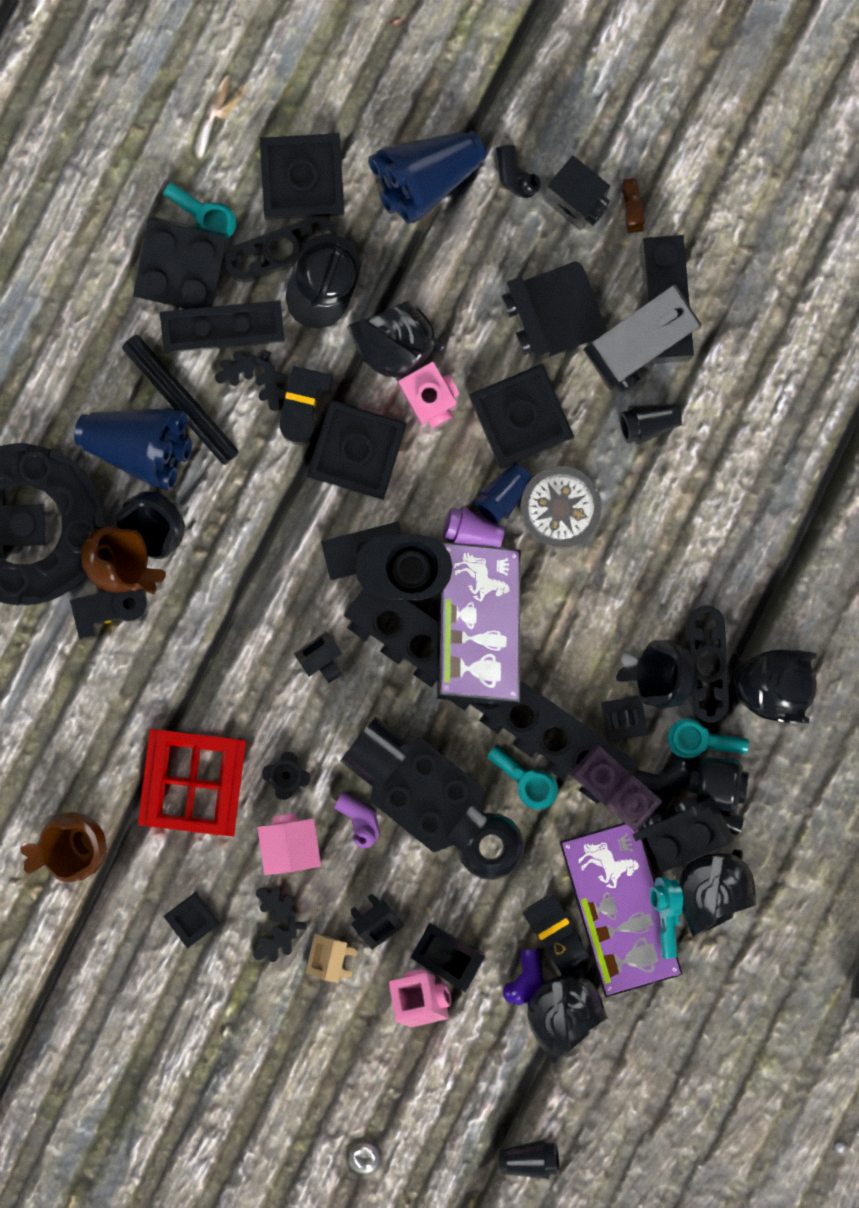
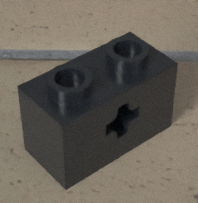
[544,155,611,231]

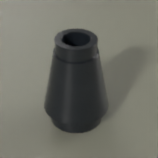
[619,403,682,445]
[499,1138,560,1180]

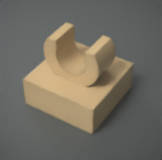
[306,934,357,983]

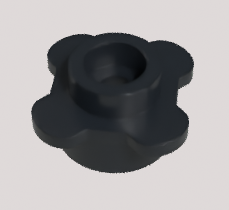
[262,752,310,800]

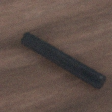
[122,335,239,465]

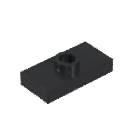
[321,521,402,581]

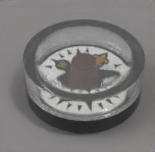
[520,466,602,549]

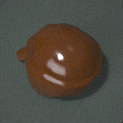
[81,526,166,594]
[20,812,107,883]

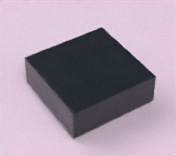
[163,891,221,949]

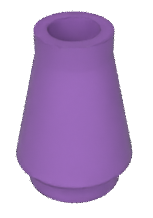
[442,506,505,548]

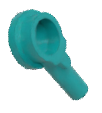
[163,182,236,239]
[667,718,749,758]
[487,745,558,810]
[649,877,683,959]

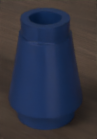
[475,463,532,523]

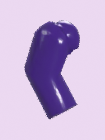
[503,948,543,1005]

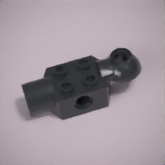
[340,717,524,880]

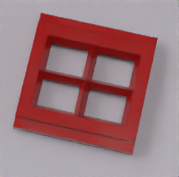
[138,729,246,837]

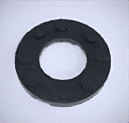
[0,443,104,606]

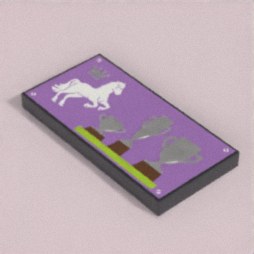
[437,542,521,706]
[559,819,683,998]

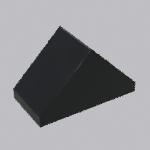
[410,922,485,992]

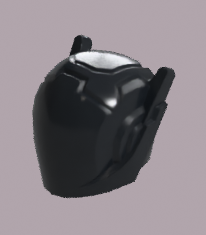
[347,300,445,377]
[732,649,817,724]
[678,849,756,937]
[527,966,607,1064]

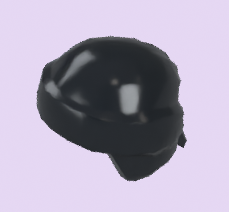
[116,491,185,559]
[616,640,698,709]

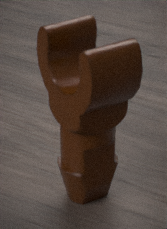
[622,178,645,233]

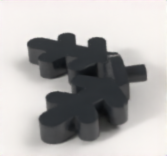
[215,349,287,411]
[253,887,307,962]

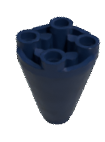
[368,131,486,224]
[74,408,192,491]

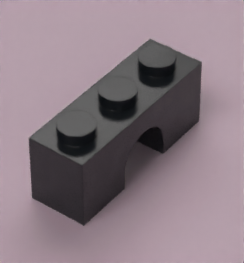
[640,235,694,364]

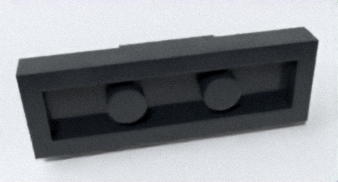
[160,300,285,353]

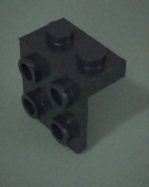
[501,262,607,363]

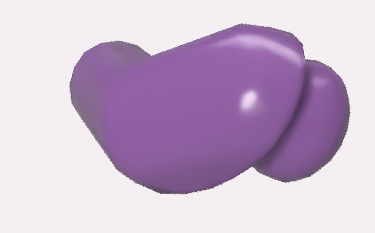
[334,791,380,848]

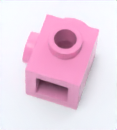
[398,362,460,428]
[257,813,321,875]
[389,970,451,1027]

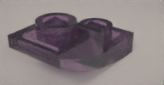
[569,744,663,832]

